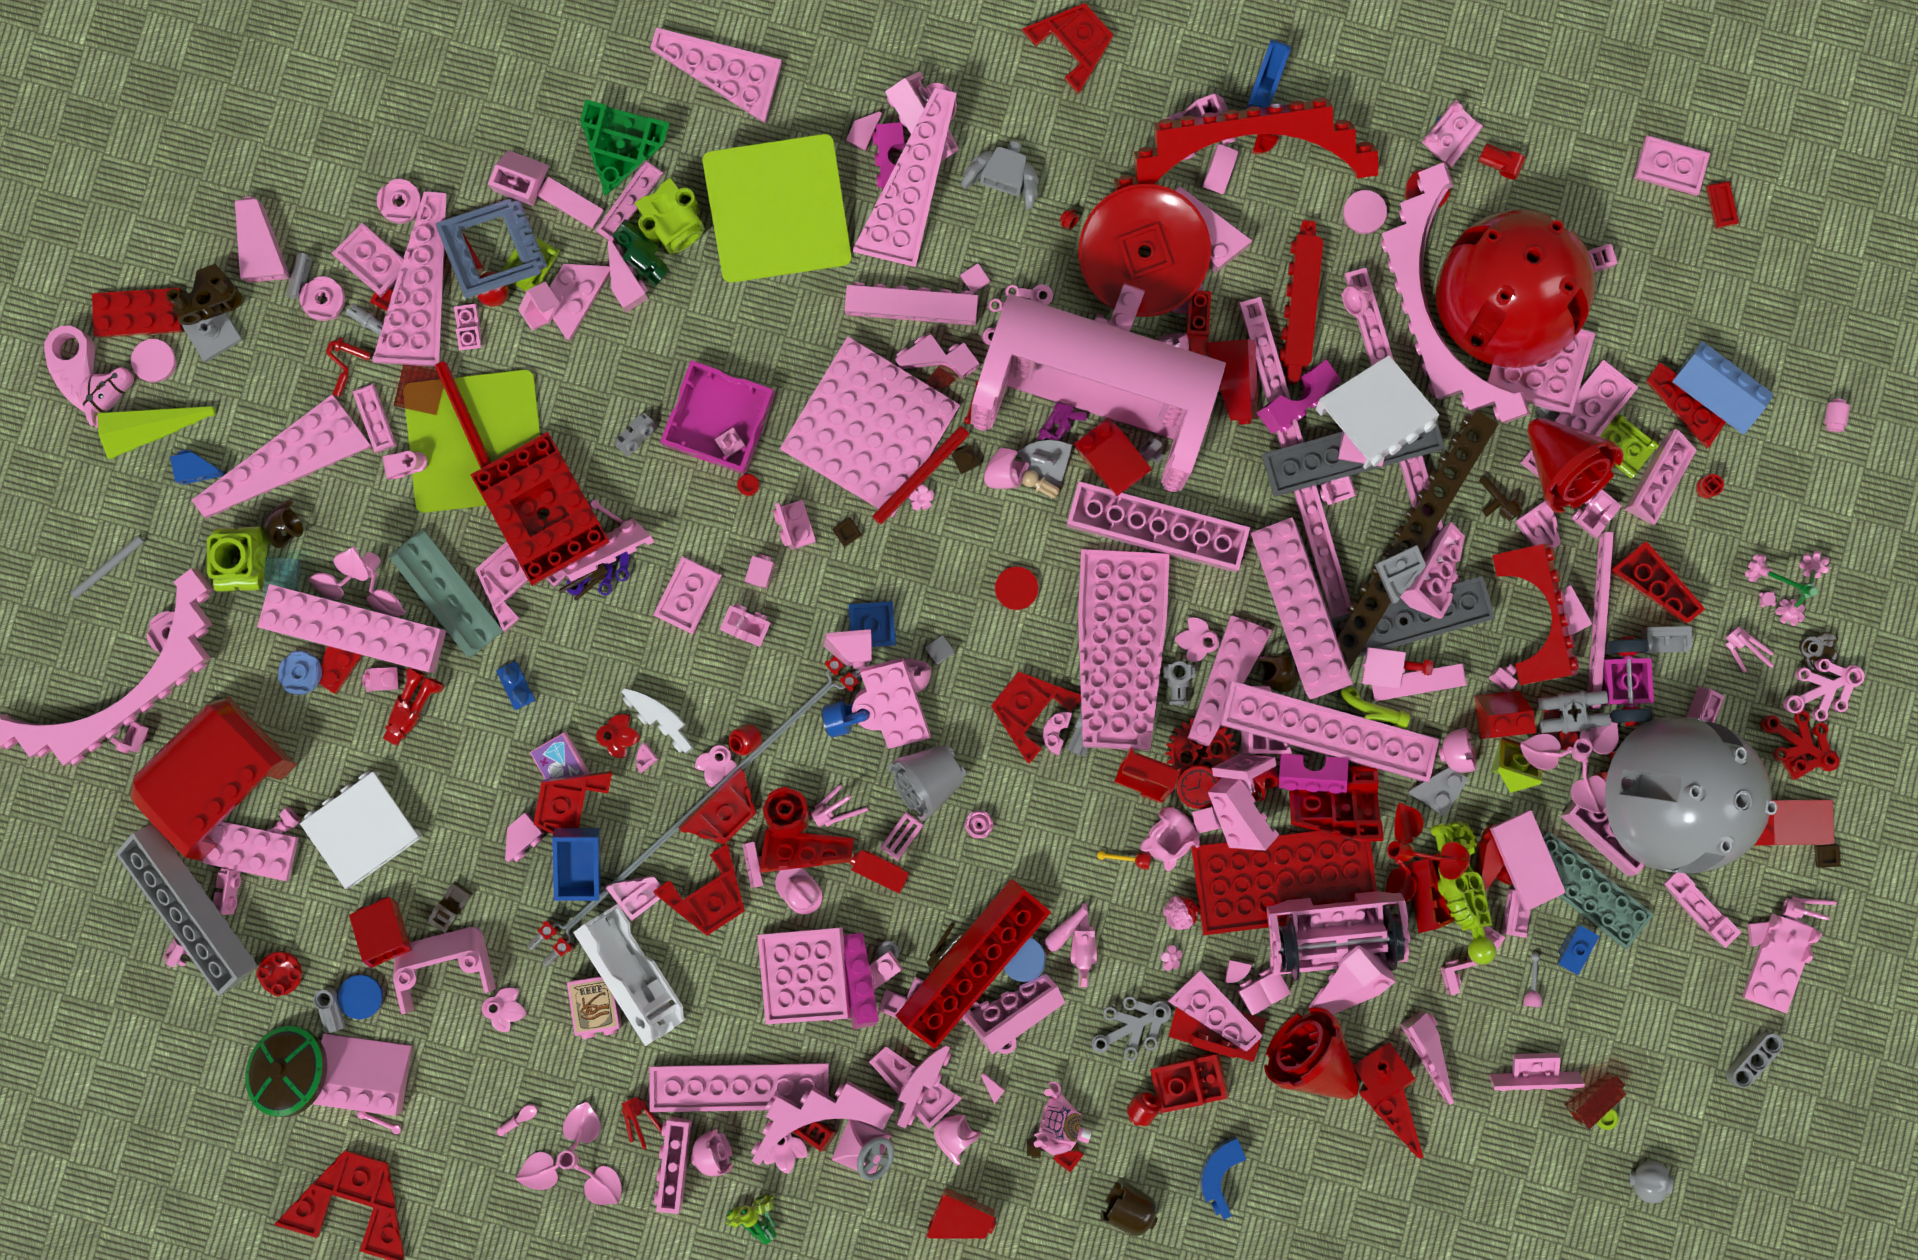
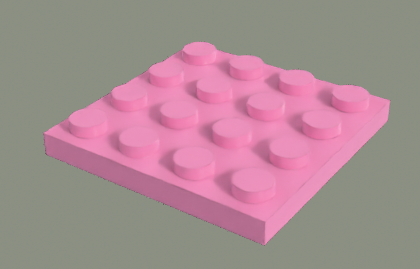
[1487,329,1596,416]
[757,927,851,1024]

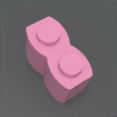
[1237,968,1291,1015]

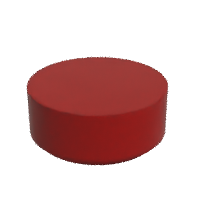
[737,474,760,497]

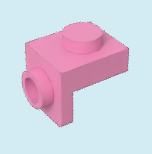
[1320,476,1357,505]
[362,667,399,692]
[110,721,149,754]

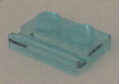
[263,558,300,602]

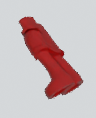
[383,667,445,746]

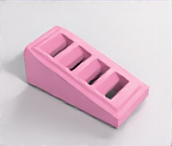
[1588,243,1617,273]

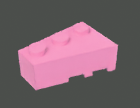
[1241,686,1292,754]

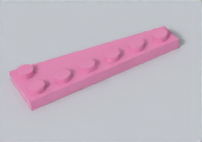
[1187,615,1272,746]

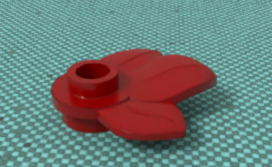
[596,714,641,758]

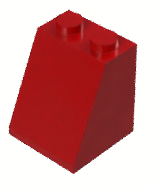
[1474,690,1536,739]
[926,1187,997,1239]

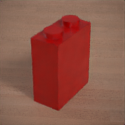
[349,897,412,968]

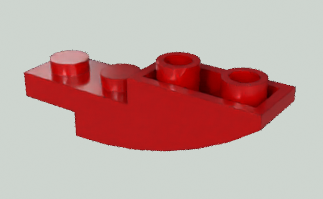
[1185,290,1212,356]

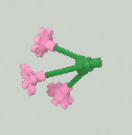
[1745,551,1830,626]

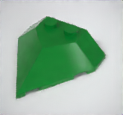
[580,99,670,197]

